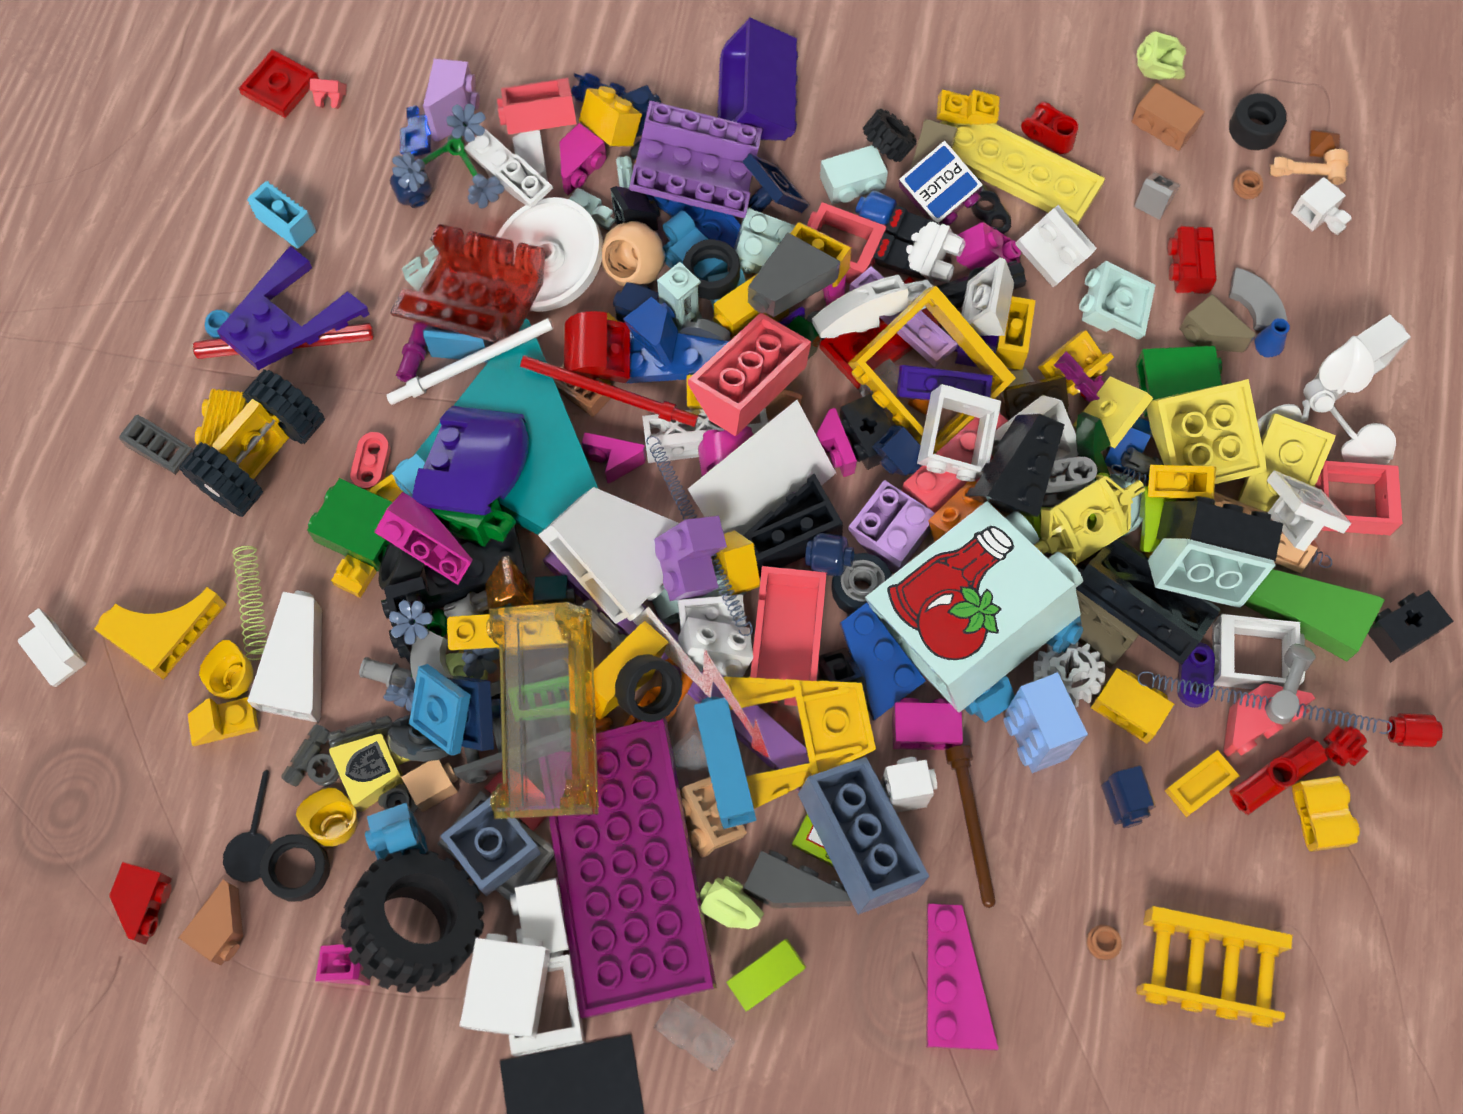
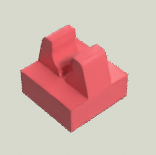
[310,79,346,109]

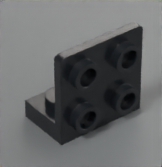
[381,577,436,665]

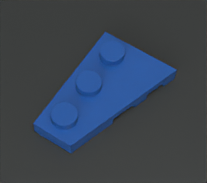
[840,603,926,720]

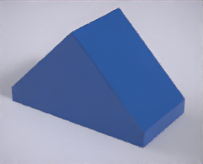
[1105,418,1152,476]

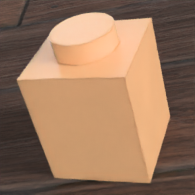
[401,759,458,812]

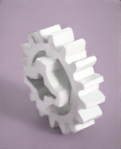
[1033,642,1105,707]

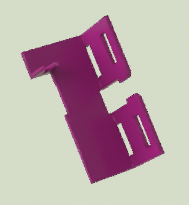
[1054,351,1105,402]

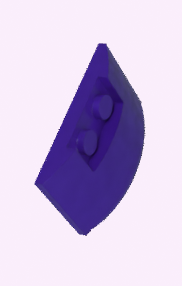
[412,406,529,516]

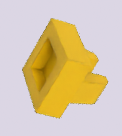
[331,554,377,598]

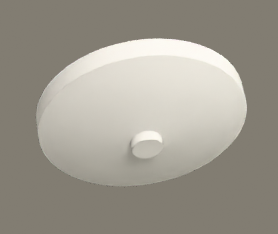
[490,197,603,312]

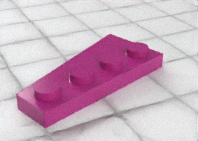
[926,904,999,1051]

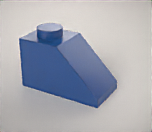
[623,297,678,366]

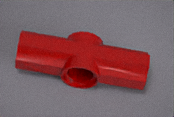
[1229,736,1328,815]

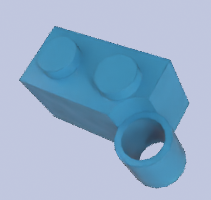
[662,210,728,281]
[365,802,428,860]

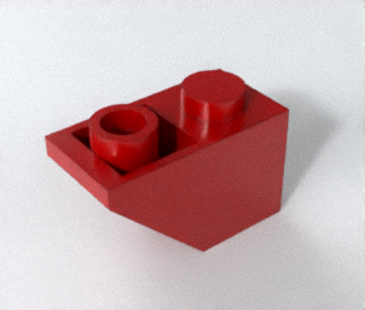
[109,862,172,945]

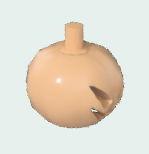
[602,221,665,286]

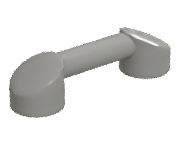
[1266,644,1316,724]

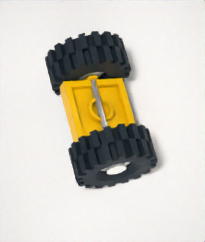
[178,369,325,517]

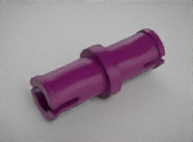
[396,322,428,382]

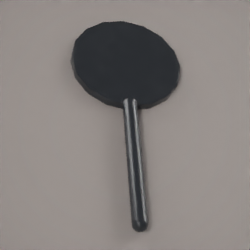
[223,770,271,883]

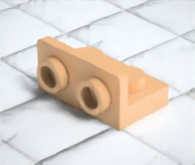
[680,777,747,858]

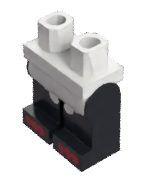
[873,205,966,284]

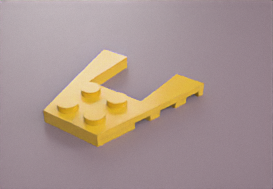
[723,676,876,809]

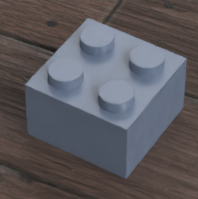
[440,793,541,897]

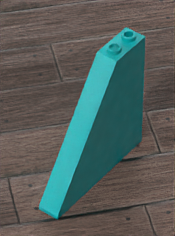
[414,318,599,535]

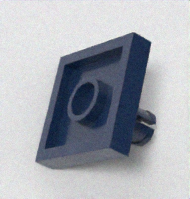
[742,153,810,213]
[446,676,511,751]

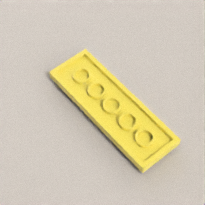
[941,121,1105,226]

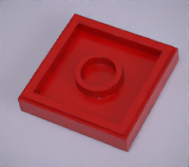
[238,49,319,118]

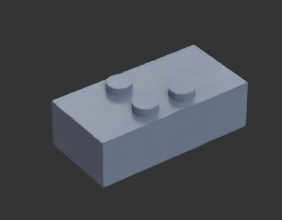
[798,757,930,915]

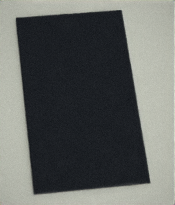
[500,1034,644,1114]

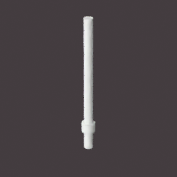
[386,318,554,405]

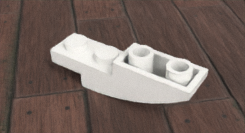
[464,129,553,208]
[812,275,932,338]

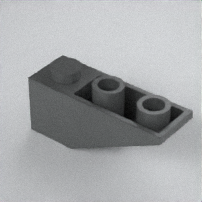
[743,850,852,908]

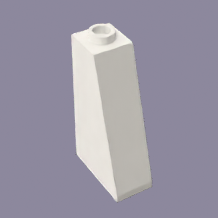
[247,590,322,723]

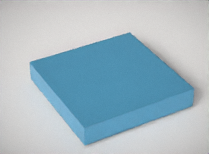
[409,664,471,756]

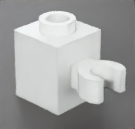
[1291,177,1352,235]

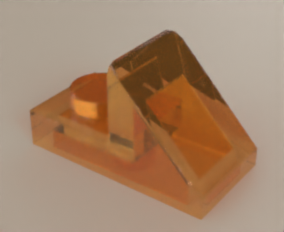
[485,556,534,612]

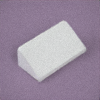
[512,130,548,181]

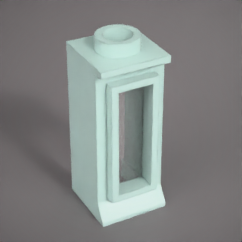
[657,262,702,333]

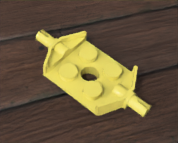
[1034,475,1145,565]

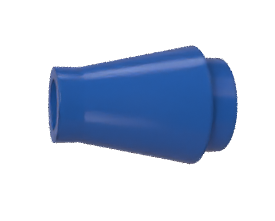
[1255,318,1290,358]

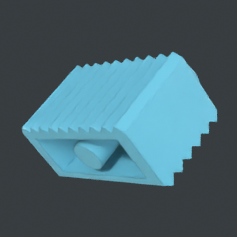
[247,181,316,248]

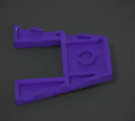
[217,246,369,370]

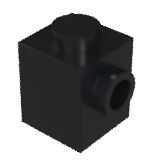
[533,575,576,612]

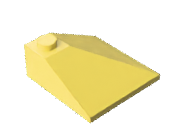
[1146,379,1267,484]

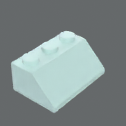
[1148,538,1275,608]

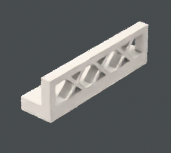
[642,408,768,463]

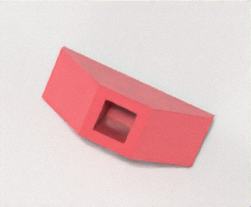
[1223,683,1316,757]

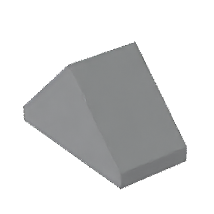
[1134,172,1180,220]

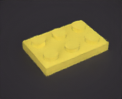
[1237,414,1336,513]

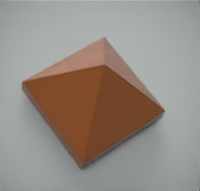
[1309,130,1340,158]

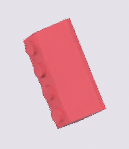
[688,313,811,436]
[902,413,1008,513]

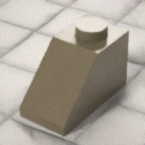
[1180,294,1256,352]

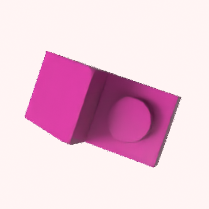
[816,408,857,477]
[581,432,646,483]

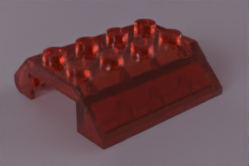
[390,224,545,342]

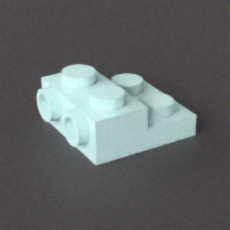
[734,208,796,274]
[1079,261,1155,339]

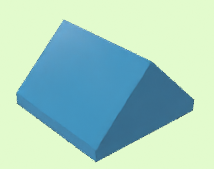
[423,314,497,362]

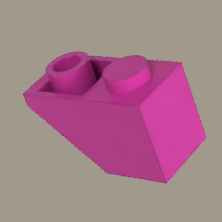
[560,123,607,195]
[956,222,1021,270]

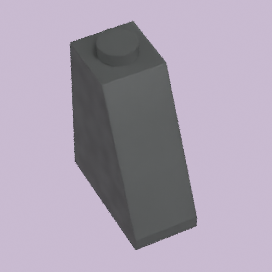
[748,232,840,317]

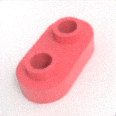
[350,432,391,490]

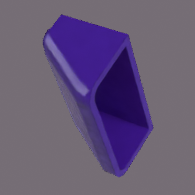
[717,17,798,141]

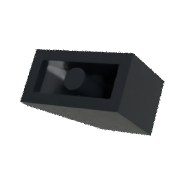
[610,186,660,231]
[818,647,871,710]

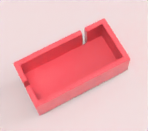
[750,566,827,706]

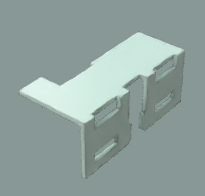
[401,240,456,296]

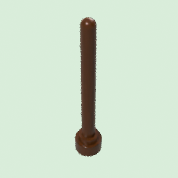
[945,745,996,908]

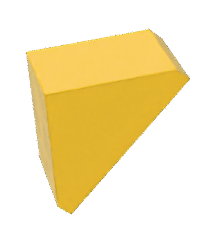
[712,530,760,595]

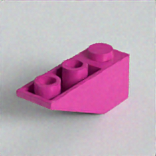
[374,492,473,585]

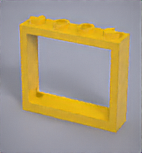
[848,285,1016,454]

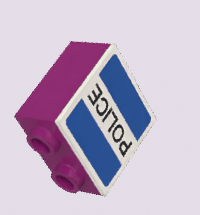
[899,141,983,226]

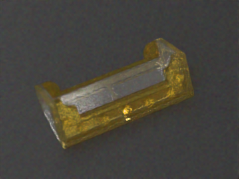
[486,602,599,819]

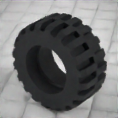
[341,849,484,993]

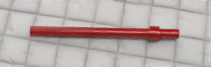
[520,355,699,427]

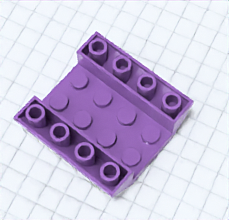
[629,101,762,218]

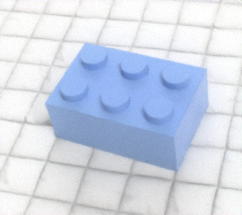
[1003,672,1088,773]

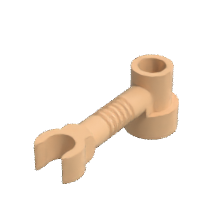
[1270,149,1349,185]

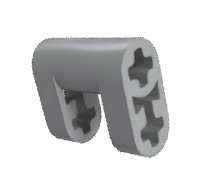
[1042,457,1097,507]

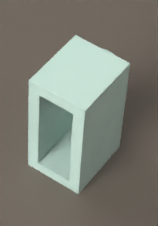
[820,145,888,205]

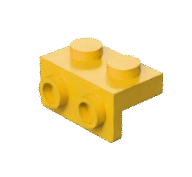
[1038,330,1114,396]

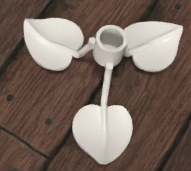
[1257,336,1396,465]

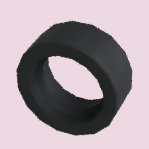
[683,239,740,300]
[378,543,424,590]
[615,654,682,722]
[260,834,330,902]

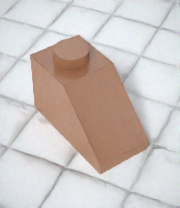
[179,879,243,965]

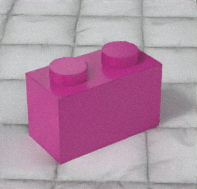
[892,698,963,750]

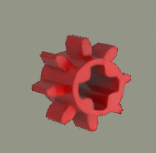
[1323,725,1369,766]

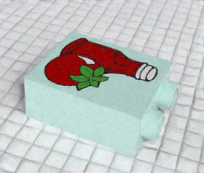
[865,501,1083,713]

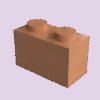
[1132,83,1205,151]

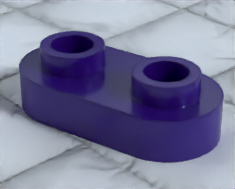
[1177,642,1215,708]

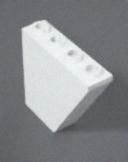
[538,487,679,624]

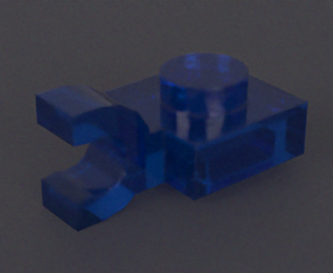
[400,105,431,157]

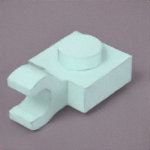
[569,188,615,230]

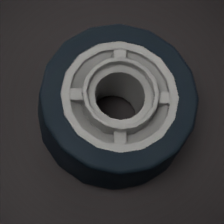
[831,553,892,615]

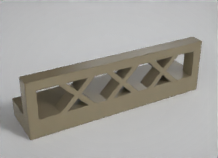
[1076,590,1139,668]

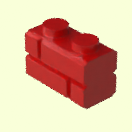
[1167,226,1217,294]

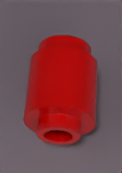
[1387,713,1443,748]

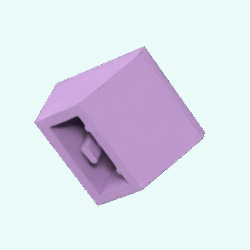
[848,480,935,573]

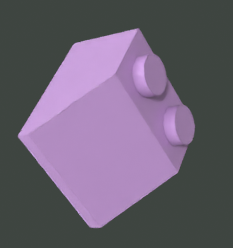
[423,59,480,142]

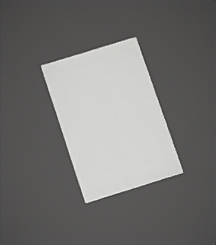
[688,400,836,536]

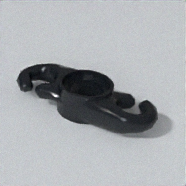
[971,177,1011,234]

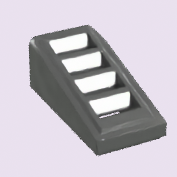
[119,414,193,475]

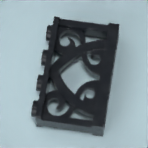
[1076,538,1221,665]

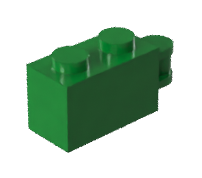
[429,499,516,547]

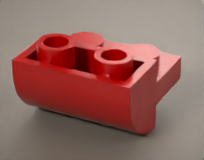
[564,311,630,383]

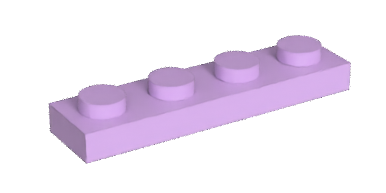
[849,266,957,367]

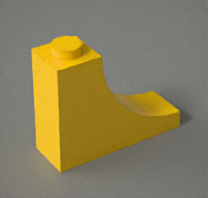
[94,587,226,680]

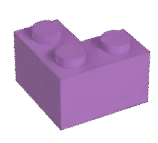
[654,516,727,601]

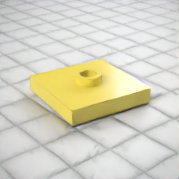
[1073,377,1153,449]

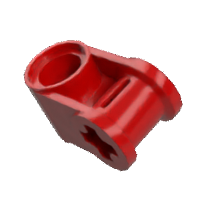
[1021,102,1078,154]

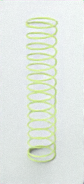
[232,546,267,660]

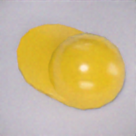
[199,640,253,699]
[296,788,358,846]

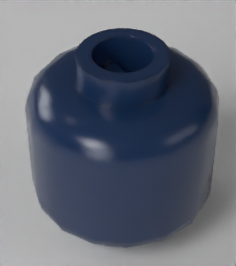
[390,169,433,208]
[805,533,854,577]

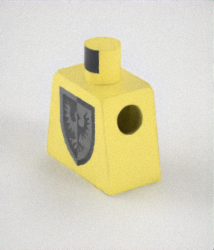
[329,734,409,812]

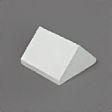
[961,257,1014,336]

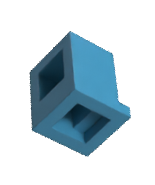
[964,676,1015,723]

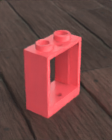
[497,78,577,135]
[807,202,887,284]
[1315,461,1403,536]

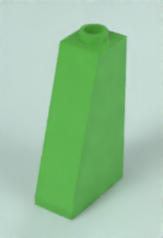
[1244,569,1385,662]

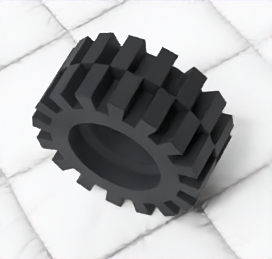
[863,108,917,162]

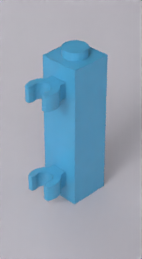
[694,697,757,829]

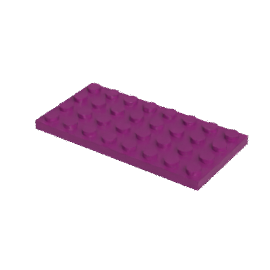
[539,718,717,1019]

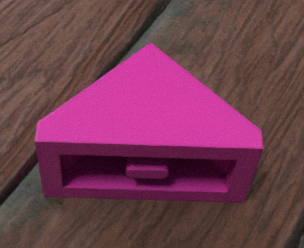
[315,944,371,985]

